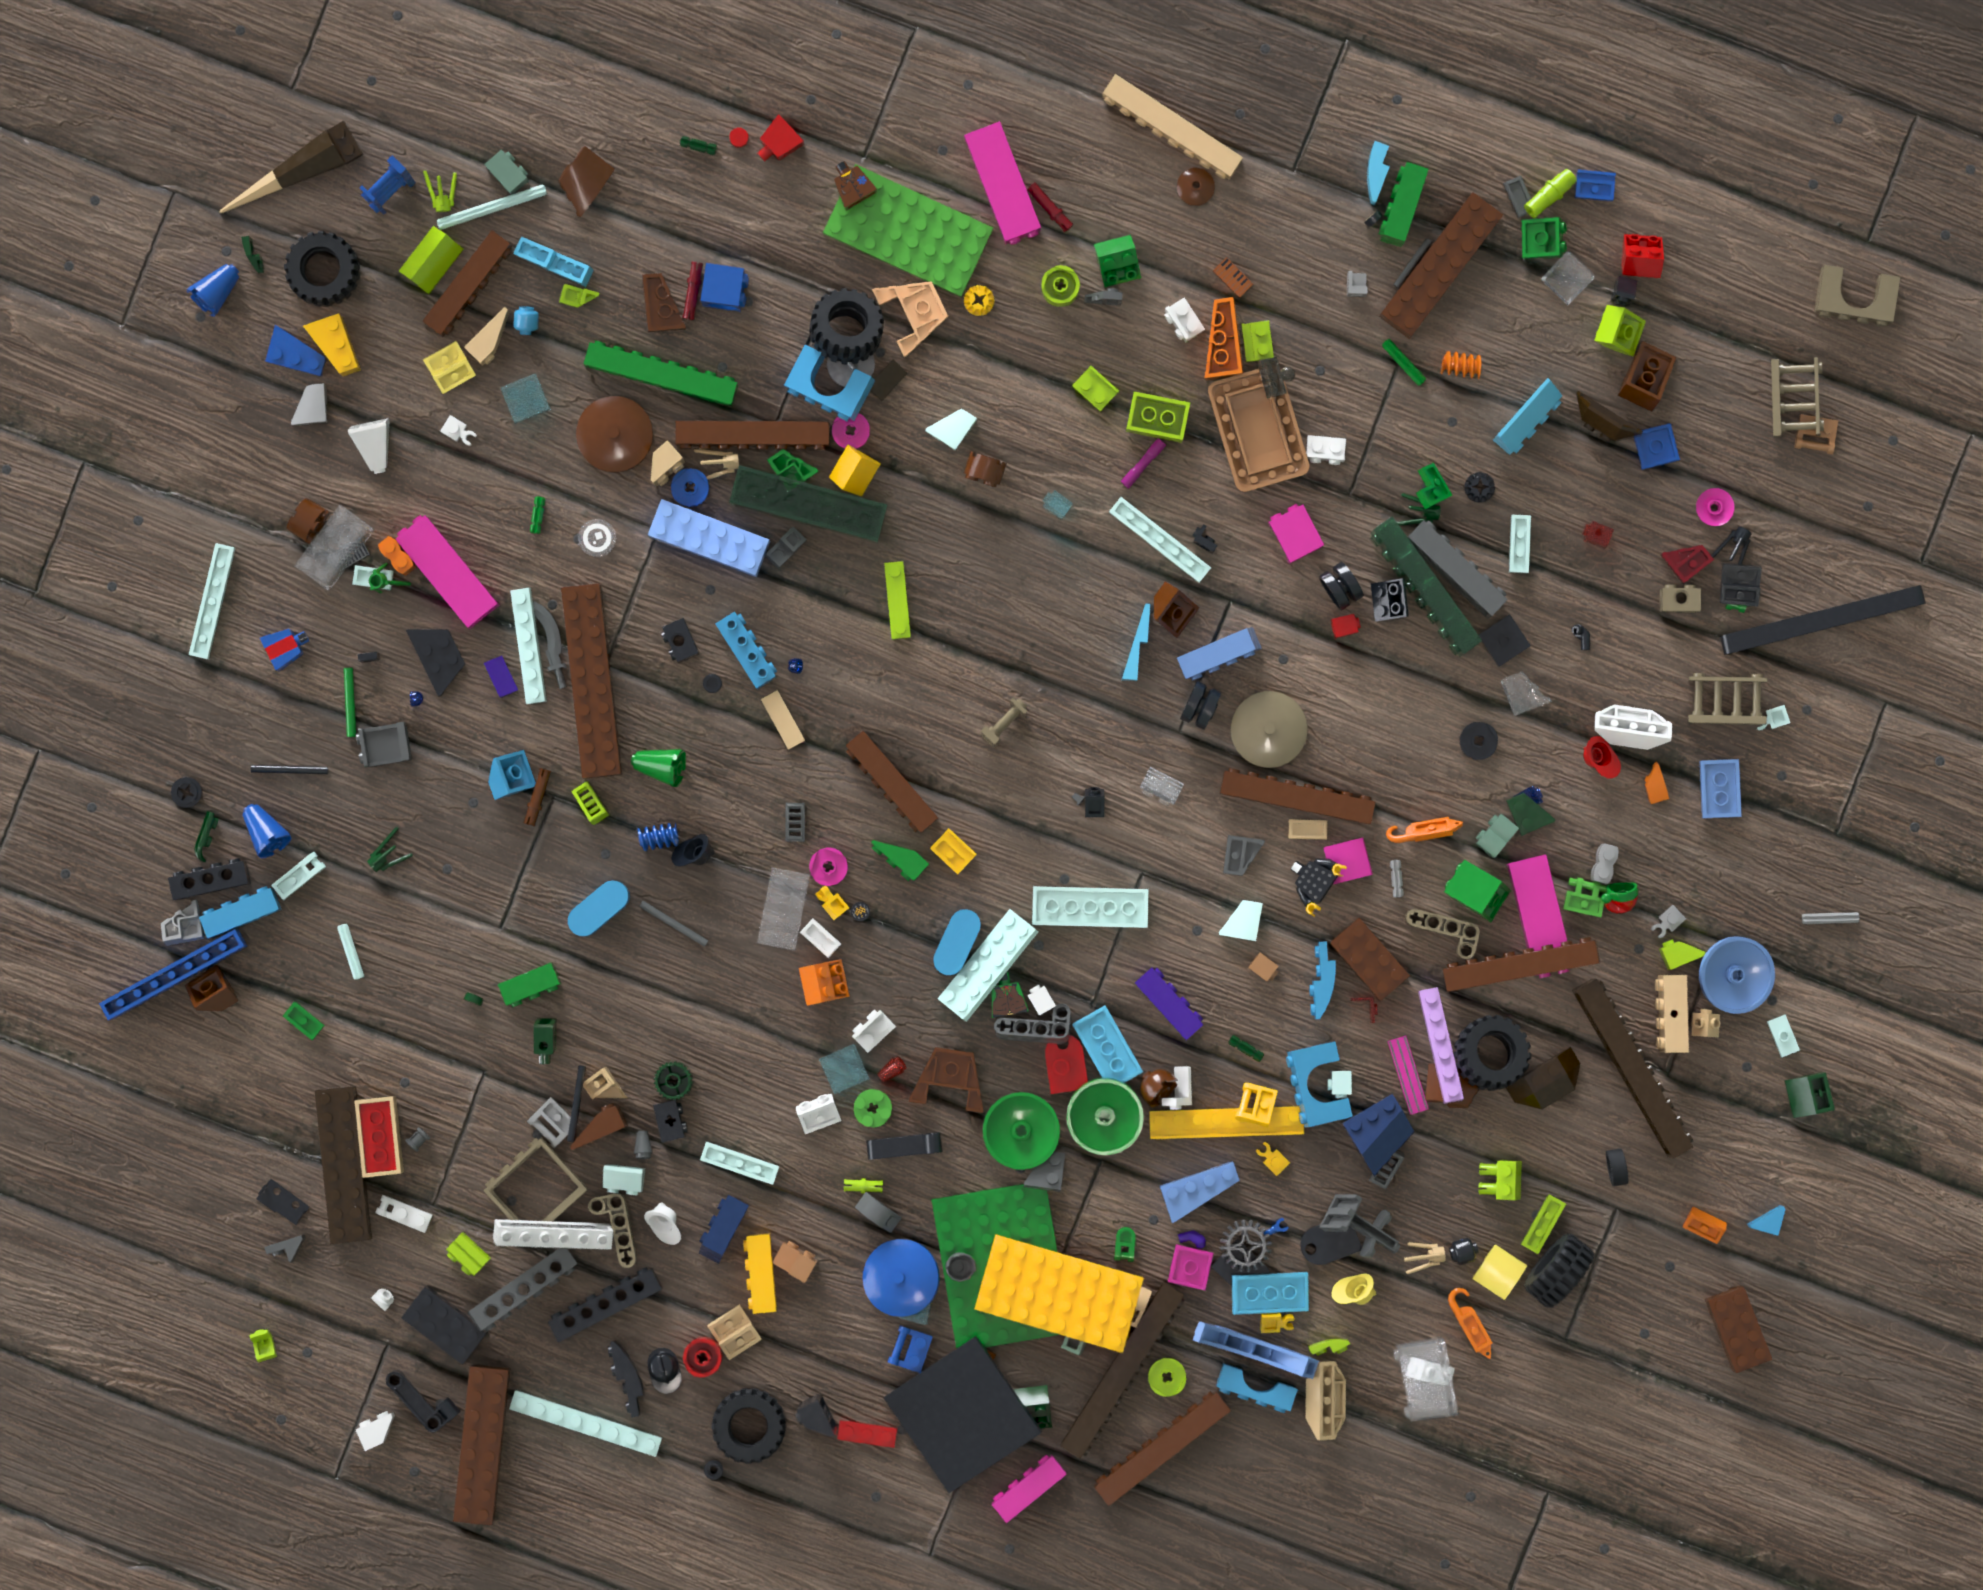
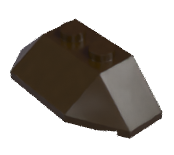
[1576,391,1643,442]
[1506,1047,1581,1109]

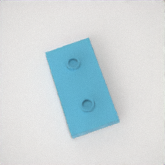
[1072,1005,1143,1083]
[1232,1272,1309,1315]

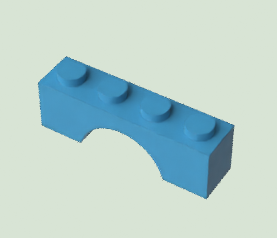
[1216,1363,1298,1413]

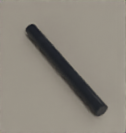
[251,765,329,774]
[567,1065,586,1142]

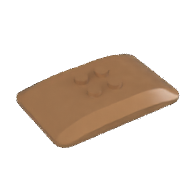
[1208,365,1309,492]

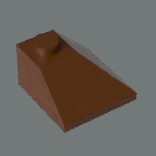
[1154,581,1199,638]
[185,965,238,1011]

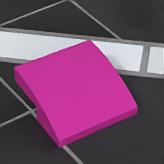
[1323,838,1373,885]

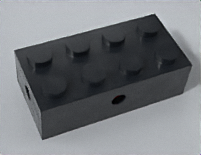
[401,1285,488,1365]

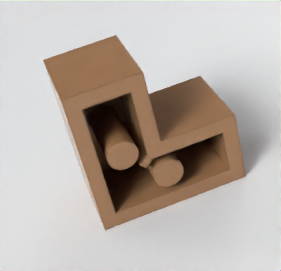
[772,1241,818,1283]

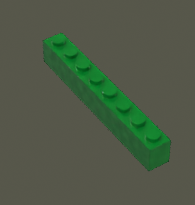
[584,341,738,407]

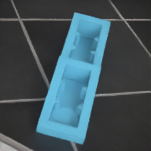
[513,237,594,287]
[1122,604,1150,681]

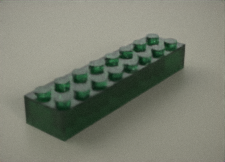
[729,465,888,544]
[1370,516,1482,657]

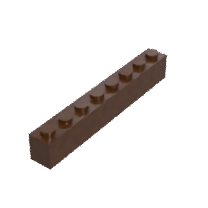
[675,421,830,450]
[1219,768,1375,825]
[1443,937,1601,992]
[1094,1391,1231,1506]

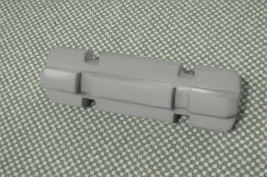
[1390,860,1404,898]

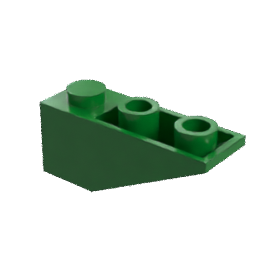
[871,840,929,881]

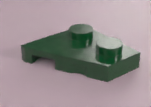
[1506,793,1555,836]

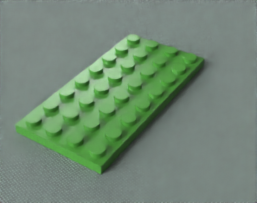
[823,164,993,297]

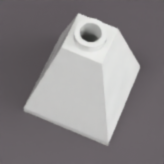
[348,418,390,474]

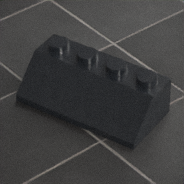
[795,1393,838,1437]

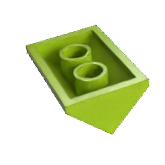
[399,226,464,294]

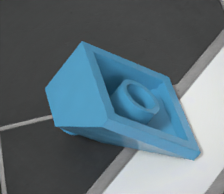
[488,750,536,800]

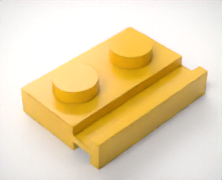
[930,828,977,875]

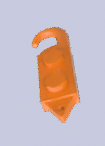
[1386,817,1463,843]
[1448,1288,1493,1359]

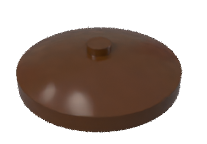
[576,396,653,473]

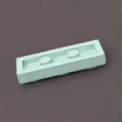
[1509,515,1531,573]

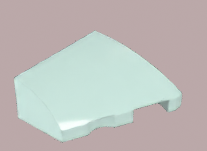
[925,409,977,450]
[1219,900,1263,941]

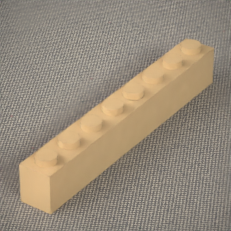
[1102,74,1243,180]

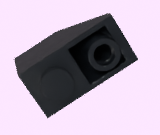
[1610,276,1637,307]

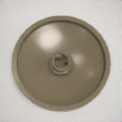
[1230,691,1307,768]

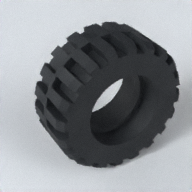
[284,231,360,307]
[809,288,884,365]
[1454,1015,1531,1091]
[1524,1233,1594,1308]
[712,1388,786,1464]

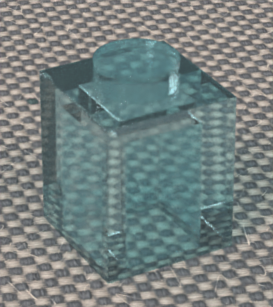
[1042,490,1073,521]

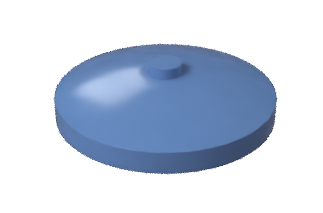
[1699,936,1775,1014]

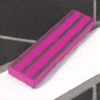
[1387,1035,1429,1115]

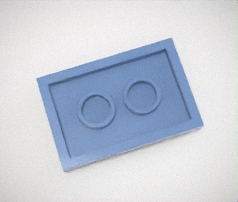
[1699,759,1742,818]

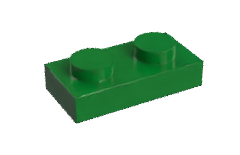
[283,1001,325,1040]

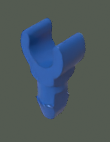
[1263,1218,1289,1235]

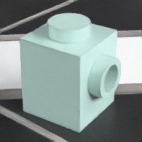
[1327,1071,1352,1098]

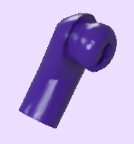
[1178,1230,1206,1249]

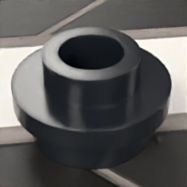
[704,1460,723,1480]

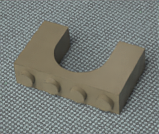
[1814,265,1900,327]

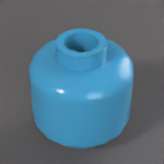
[513,306,539,335]

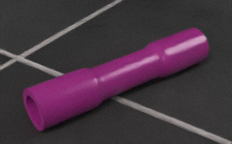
[1120,438,1166,489]

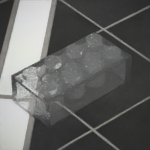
[294,504,375,591]
[757,868,811,951]

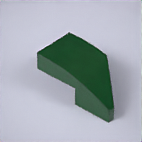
[241,236,264,273]

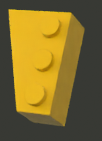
[303,313,361,376]

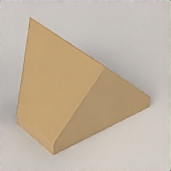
[583,1067,628,1100]

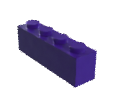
[1135,967,1203,1040]

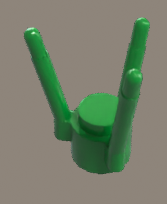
[369,563,411,594]

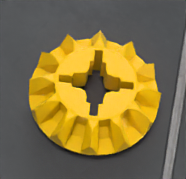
[964,285,994,316]

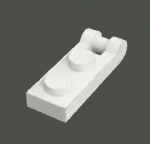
[375,1195,433,1233]

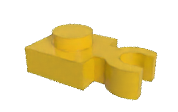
[1256,1142,1290,1176]
[1260,1313,1294,1333]

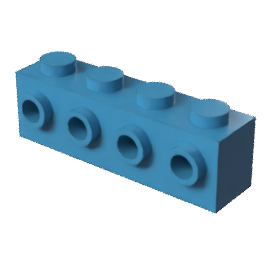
[715,611,777,689]

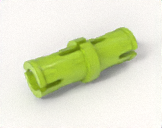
[844,1178,883,1194]

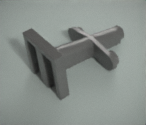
[1319,1194,1400,1259]

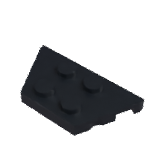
[406,629,465,697]

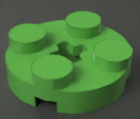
[854,1089,892,1128]

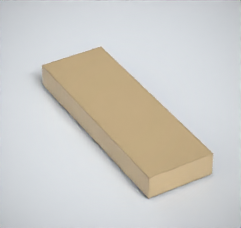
[761,690,805,750]

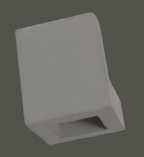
[1347,271,1368,297]

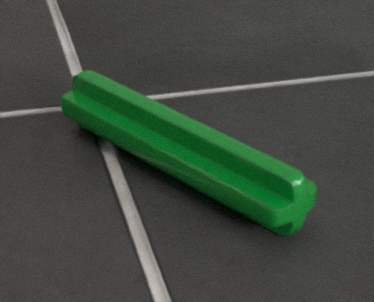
[1382,339,1426,386]

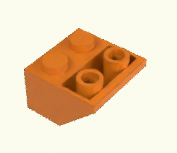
[799,959,850,1006]

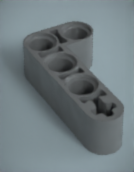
[994,1003,1071,1044]

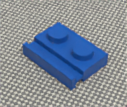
[1575,170,1616,202]

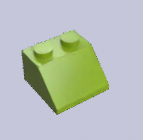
[1594,305,1646,357]

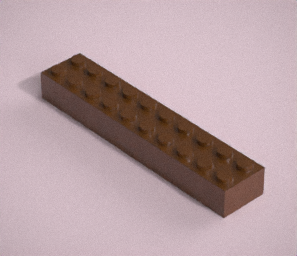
[561,583,622,779]

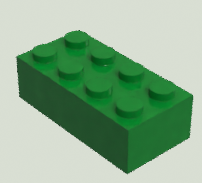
[1378,162,1429,248]

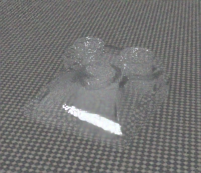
[1541,251,1595,306]

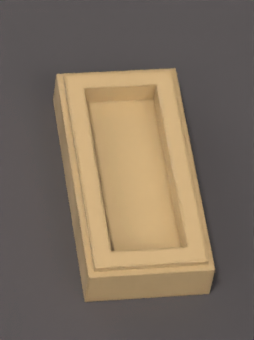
[1288,819,1328,840]

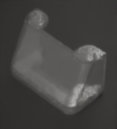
[1393,1337,1458,1422]

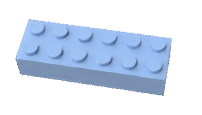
[648,499,770,577]

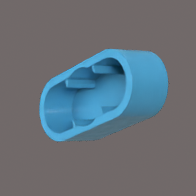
[568,881,630,936]
[934,909,981,975]

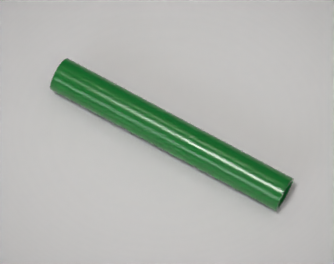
[343,668,356,737]

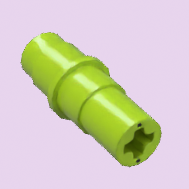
[1524,169,1577,218]

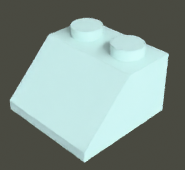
[603,1164,645,1195]

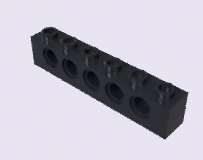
[548,1267,663,1343]

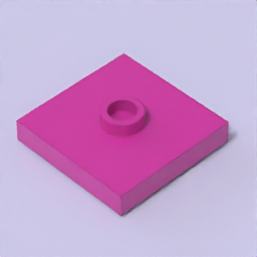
[1167,1244,1214,1290]

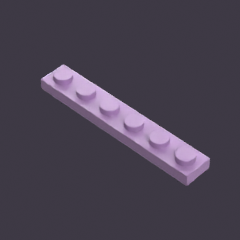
[1418,987,1464,1104]

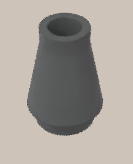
[634,1131,653,1160]

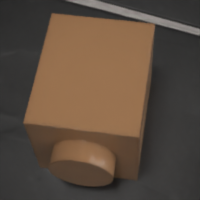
[1248,952,1278,982]

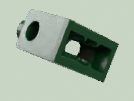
[534,1018,557,1064]

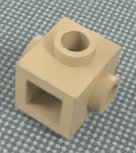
[1691,1009,1720,1037]

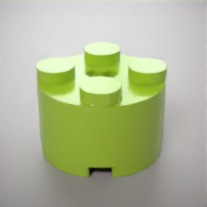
[1041,265,1080,307]

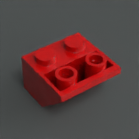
[1621,234,1664,278]

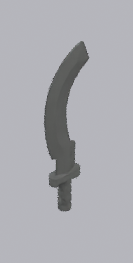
[533,601,567,689]

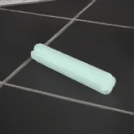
[337,924,364,980]

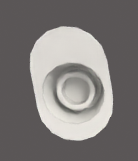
[644,1203,681,1245]

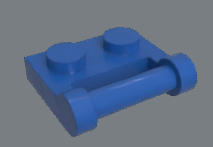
[888,1325,933,1373]

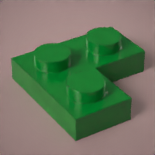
[1416,462,1453,510]

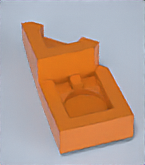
[1644,762,1669,804]

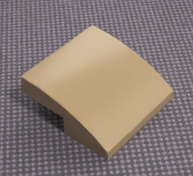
[707,1304,762,1360]

